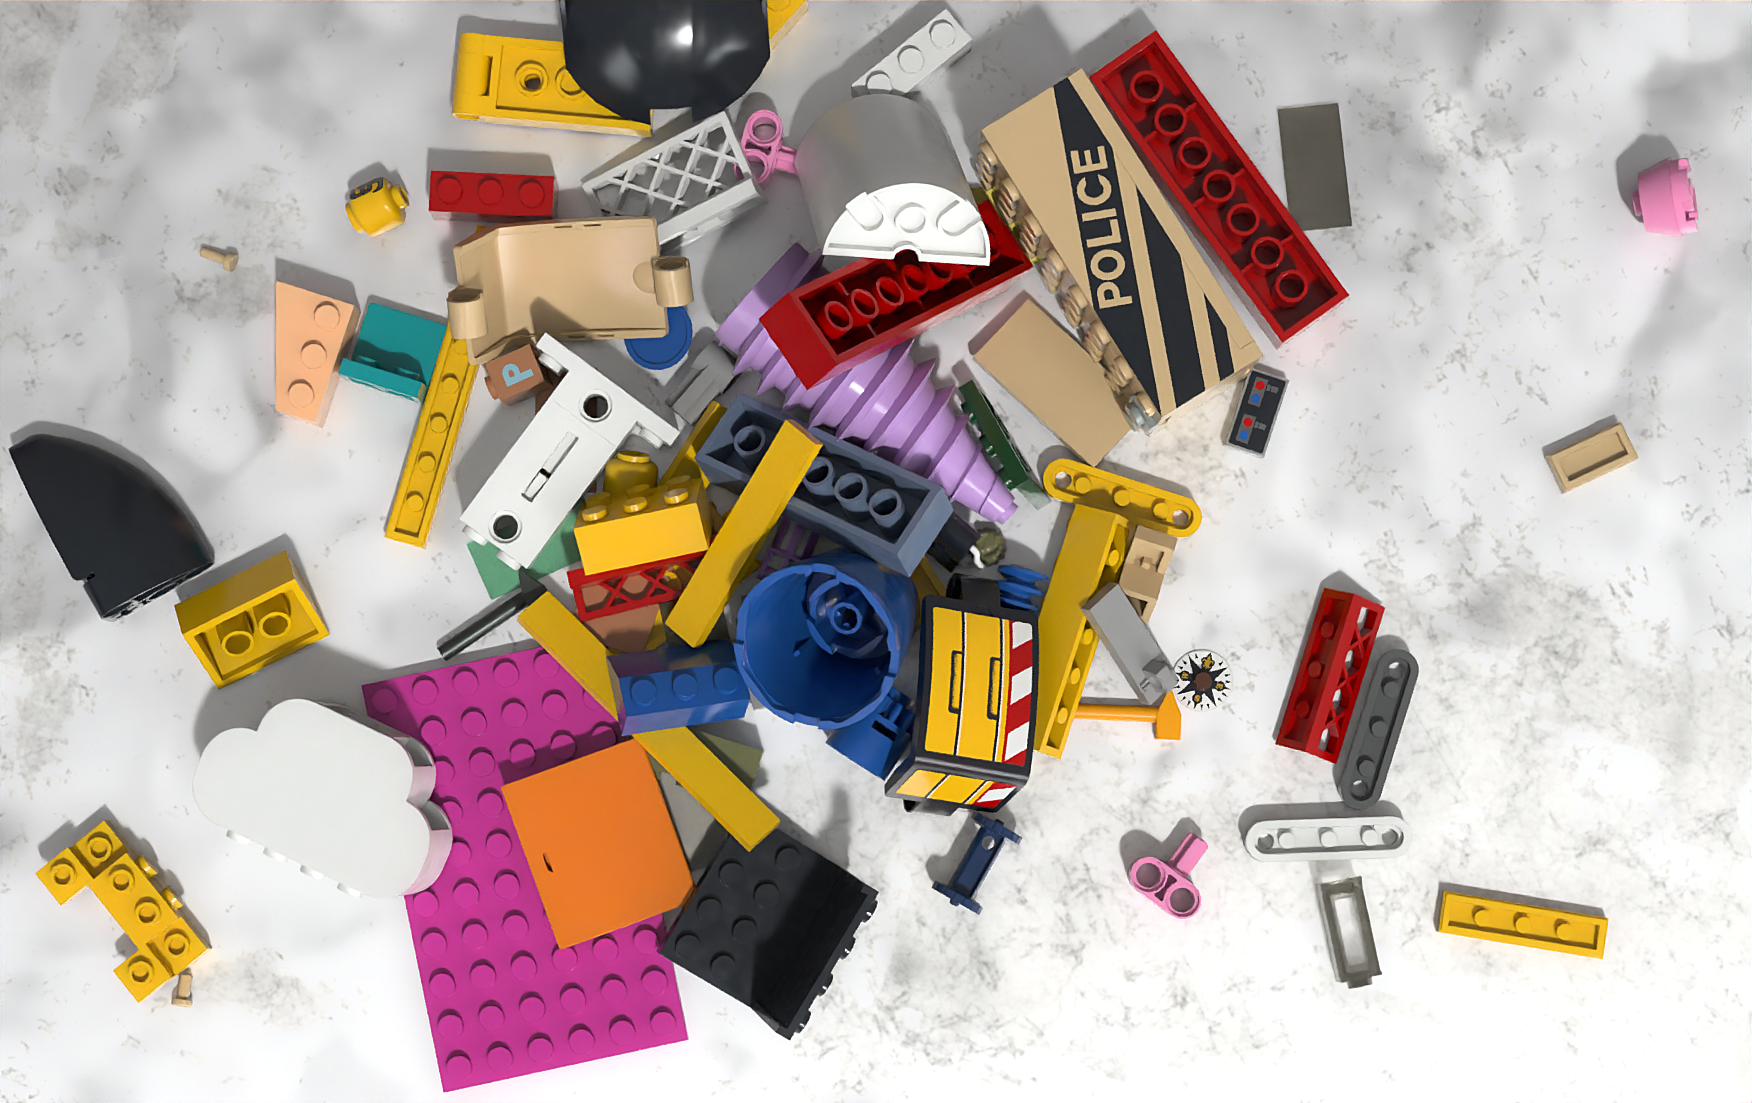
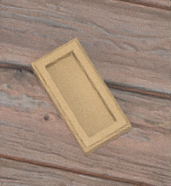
[1544,421,1639,494]

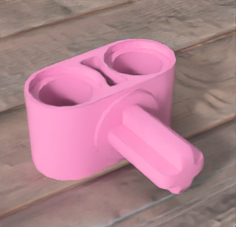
[734,110,798,190]
[1127,832,1208,919]

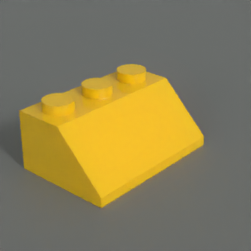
[174,550,330,690]

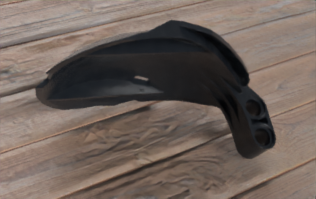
[559,0,770,125]

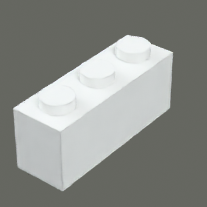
[851,9,972,100]

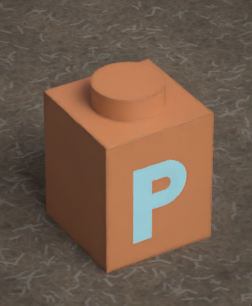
[484,344,554,406]

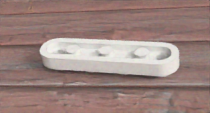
[1244,816,1412,862]

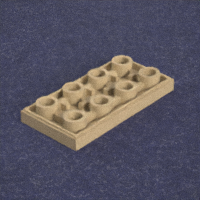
[972,298,1131,468]

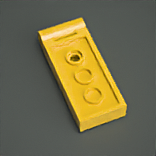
[451,33,655,137]

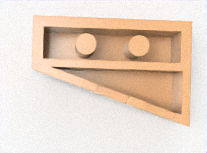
[276,281,361,428]

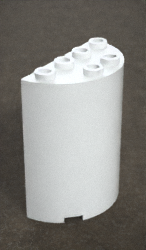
[794,94,990,266]

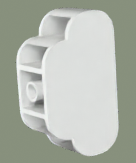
[192,699,453,898]

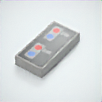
[1224,368,1289,459]

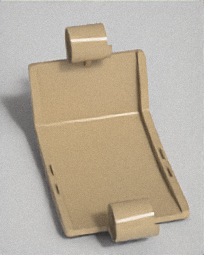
[446,216,694,365]

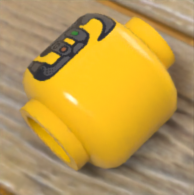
[345,177,410,237]

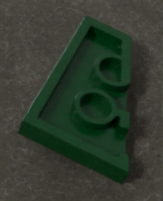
[959,380,1052,510]

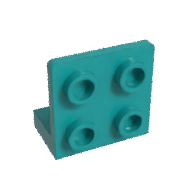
[338,303,447,404]

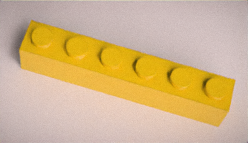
[1033,504,1137,760]

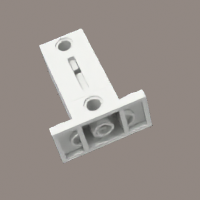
[459,332,680,571]

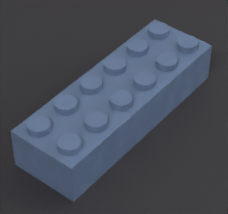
[694,392,954,578]

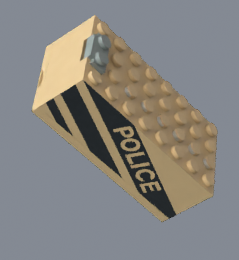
[974,68,1263,437]

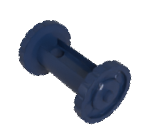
[931,811,1022,915]

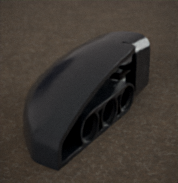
[8,434,215,622]

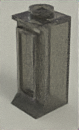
[1315,875,1382,989]

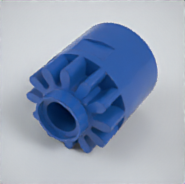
[825,687,916,781]

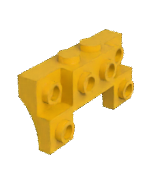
[35,820,212,1003]

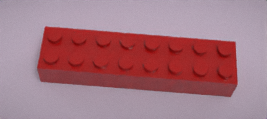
[1089,30,1350,350]
[759,200,1034,390]

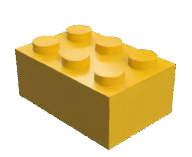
[573,475,714,575]

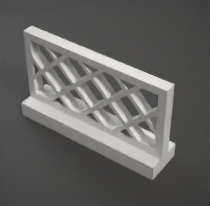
[582,111,769,256]

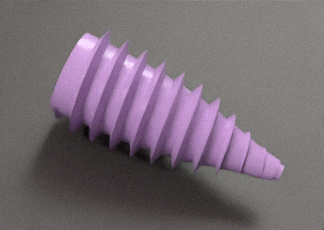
[714,242,1019,525]

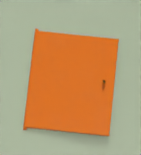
[501,738,695,950]

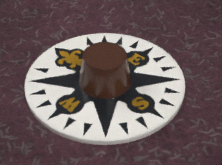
[1173,650,1233,712]

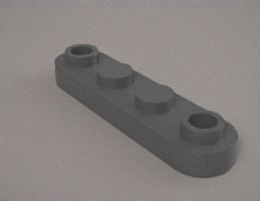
[1338,649,1419,809]

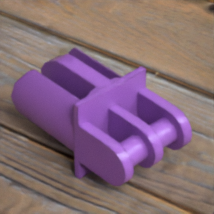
[757,517,820,580]

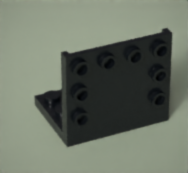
[656,828,879,1041]

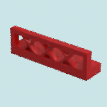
[566,535,742,623]
[1275,588,1385,764]

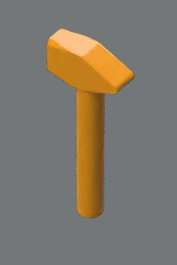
[1074,690,1182,740]

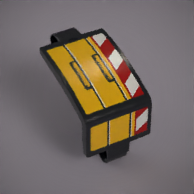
[884,573,1039,818]

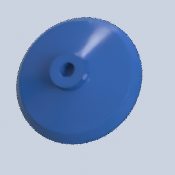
[624,306,693,370]

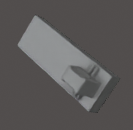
[1080,582,1179,705]

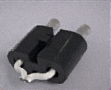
[927,511,984,573]

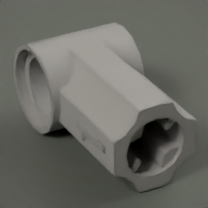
[665,340,743,426]

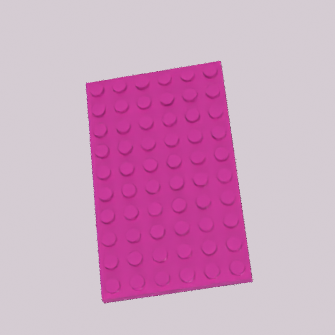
[361,646,689,1093]

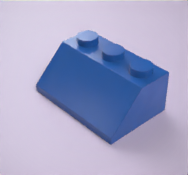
[606,639,750,736]

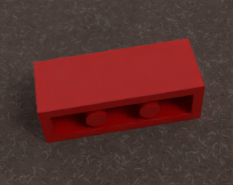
[428,170,559,223]

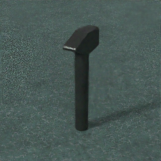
[437,571,548,661]

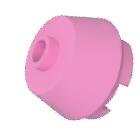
[1632,157,1698,238]

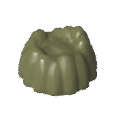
[969,527,1007,567]

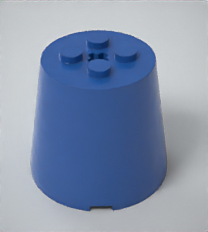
[734,546,920,730]

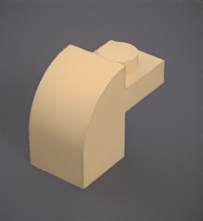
[1118,525,1178,624]

